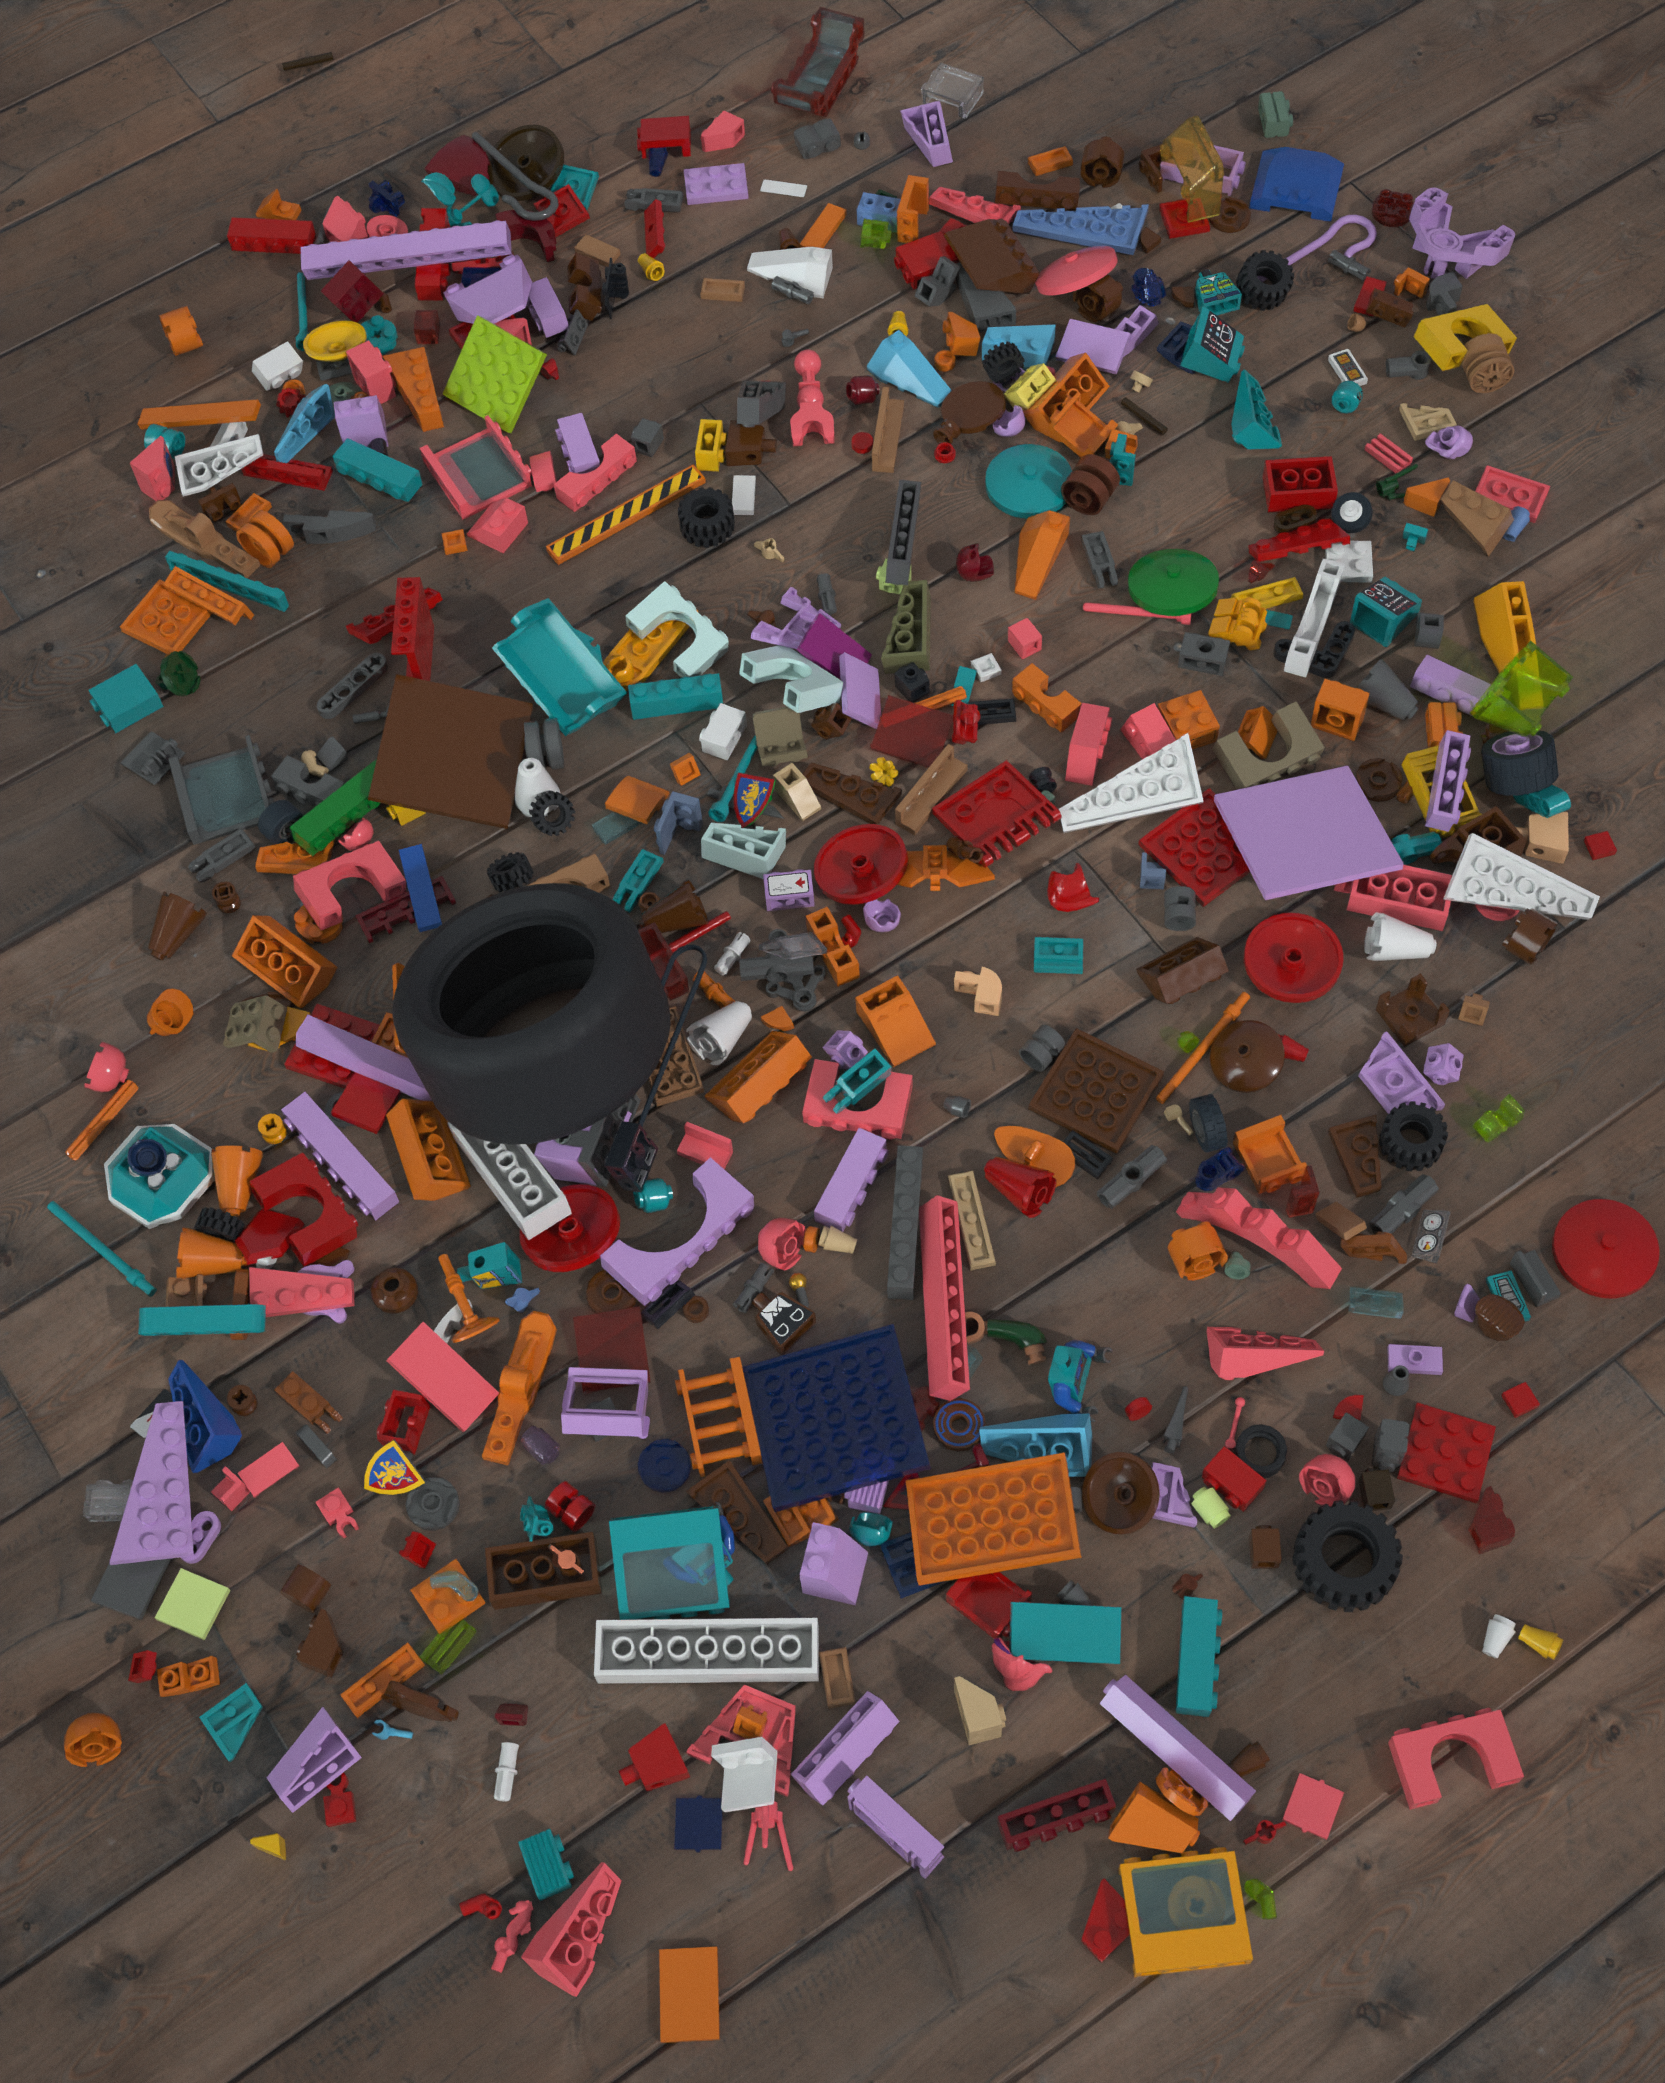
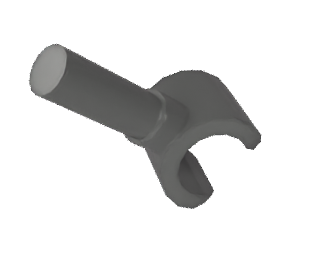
[781,329,809,347]

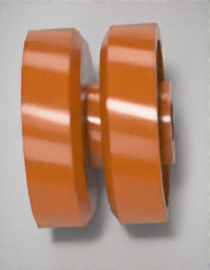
[236,510,294,568]

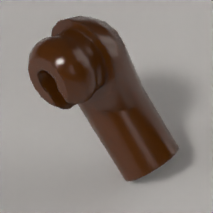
[378,292,392,313]

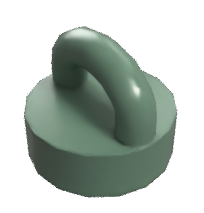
[1224,1251,1251,1280]

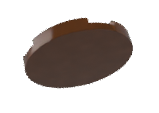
[941,381,1006,434]

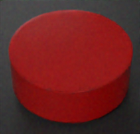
[851,432,873,454]
[1125,1397,1152,1421]

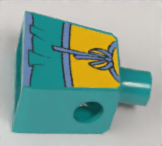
[457,1242,523,1289]

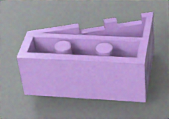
[900,100,953,167]
[267,1707,362,1813]

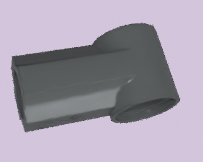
[1385,350,1431,380]

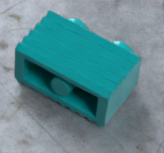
[518,1829,575,1901]

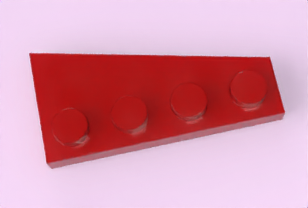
[1248,519,1350,562]

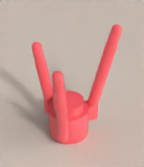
[743,1801,793,1871]

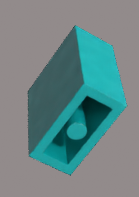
[88,664,164,733]

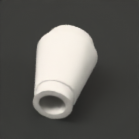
[1482,1614,1516,1659]

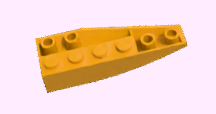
[1473,581,1543,712]

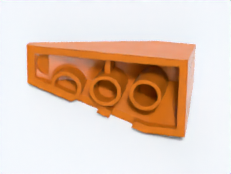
[1015,510,1070,600]

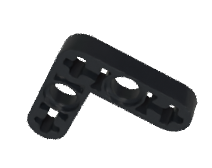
[1273,621,1355,678]

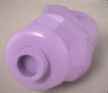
[1425,426,1473,459]

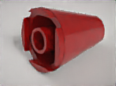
[984,1157,1057,1218]

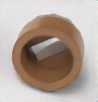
[1347,313,1366,332]

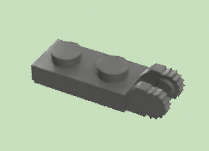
[624,188,683,212]
[1081,531,1118,588]
[188,829,256,883]

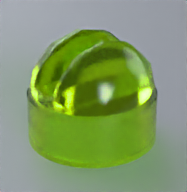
[1177,1031,1199,1053]

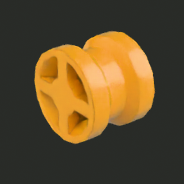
[258,1113,287,1144]

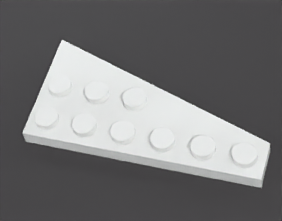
[1059,733,1204,833]
[1443,833,1600,920]

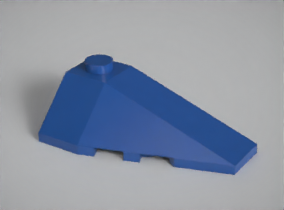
[168,1360,242,1473]

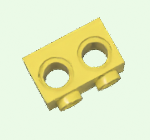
[1004,363,1056,410]

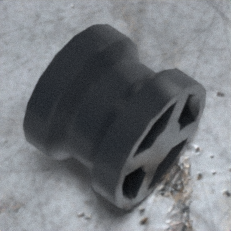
[1029,767,1057,793]

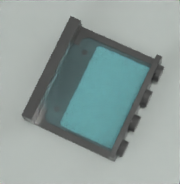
[169,735,274,845]

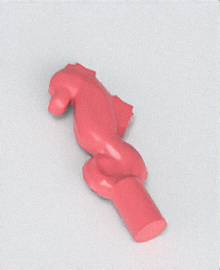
[491,1900,534,1973]

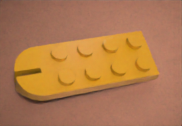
[603,610,698,691]

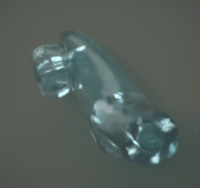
[430,1570,479,1601]

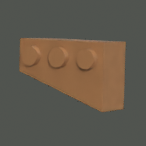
[1441,480,1514,557]

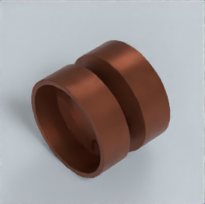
[1061,454,1120,515]

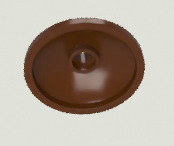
[1210,1020,1285,1093]
[1082,1452,1160,1535]

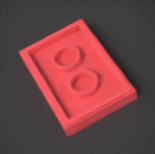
[1475,465,1551,523]

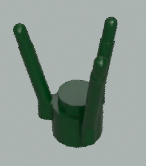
[1376,464,1418,501]

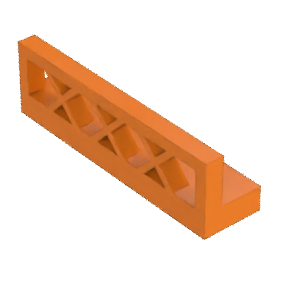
[163,566,254,625]

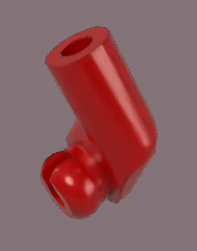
[841,915,861,948]
[459,1893,502,1920]

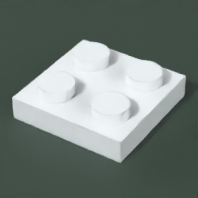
[1325,541,1373,583]

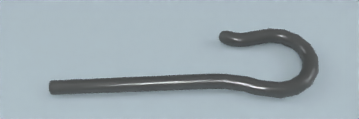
[472,132,558,221]

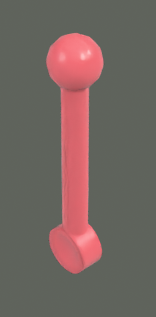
[1225,1397,1245,1450]

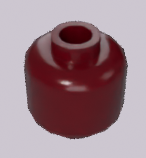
[846,375,879,405]

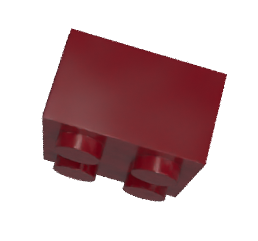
[321,260,384,323]

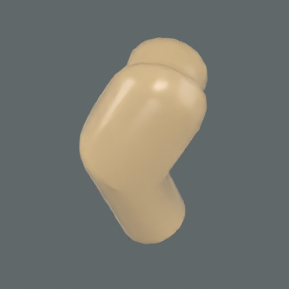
[301,750,329,778]

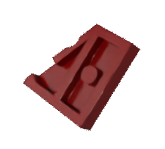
[1081,1878,1143,1963]

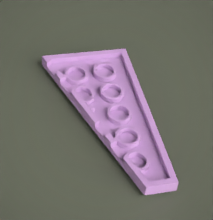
[110,1401,194,1565]

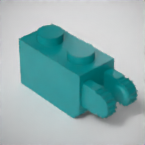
[823,1049,891,1114]

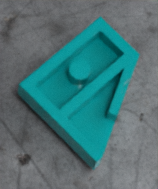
[199,1683,263,1762]

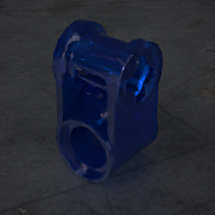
[1195,1147,1246,1191]

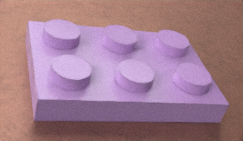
[684,163,748,205]

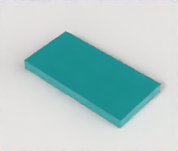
[1009,1602,1121,1664]

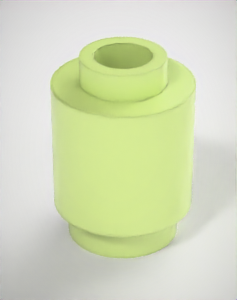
[1191,1487,1231,1529]

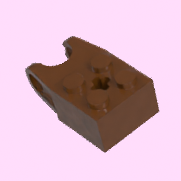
[1429,806,1527,864]

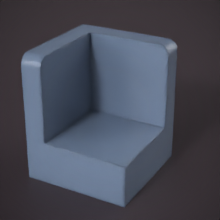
[1140,852,1166,890]

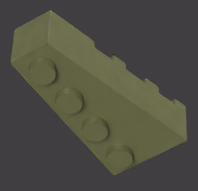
[881,580,931,674]

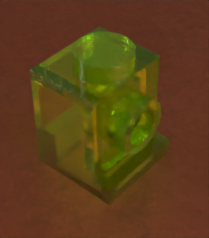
[860,219,891,249]

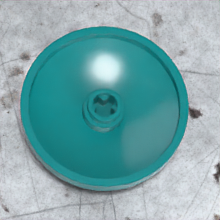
[985,444,1072,519]

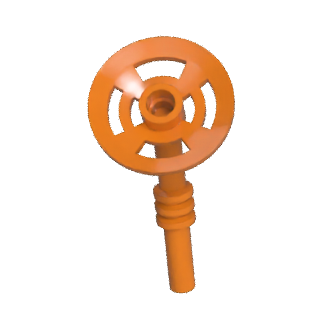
[438,1254,500,1343]

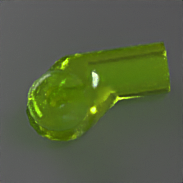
[1244,1879,1277,1920]

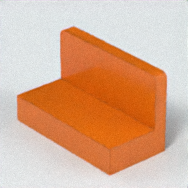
[1238,706,1277,759]

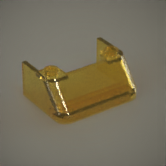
[1160,116,1224,223]

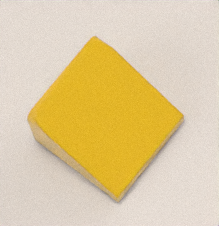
[250,1833,286,1860]

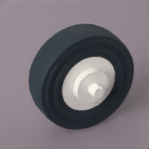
[1331,492,1373,533]

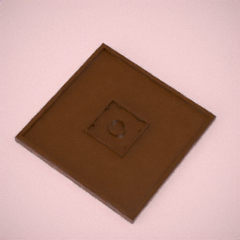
[368,674,533,829]

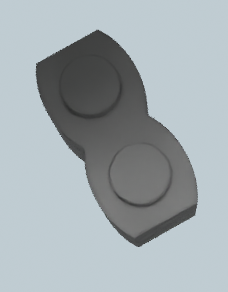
[794,119,841,159]

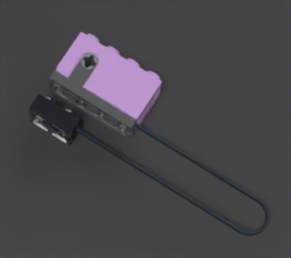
[534,944,707,1193]

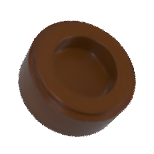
[683,1296,709,1323]

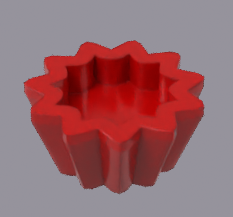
[276,387,305,417]

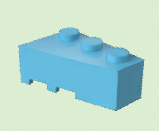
[982,324,1056,370]

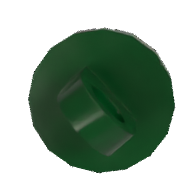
[155,651,201,697]

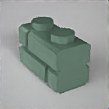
[1258,91,1293,138]

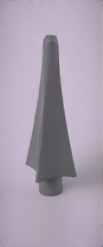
[1162,1386,1189,1454]

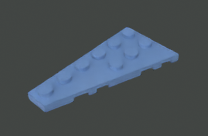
[1012,204,1149,255]

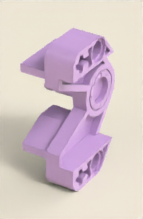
[1409,188,1515,279]

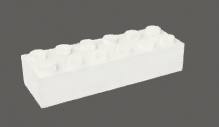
[448,1122,572,1240]

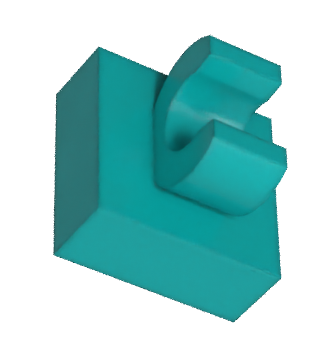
[1403,523,1428,552]

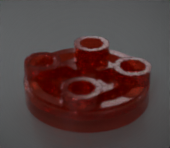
[1372,189,1414,227]

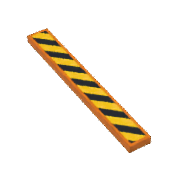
[546,464,706,565]

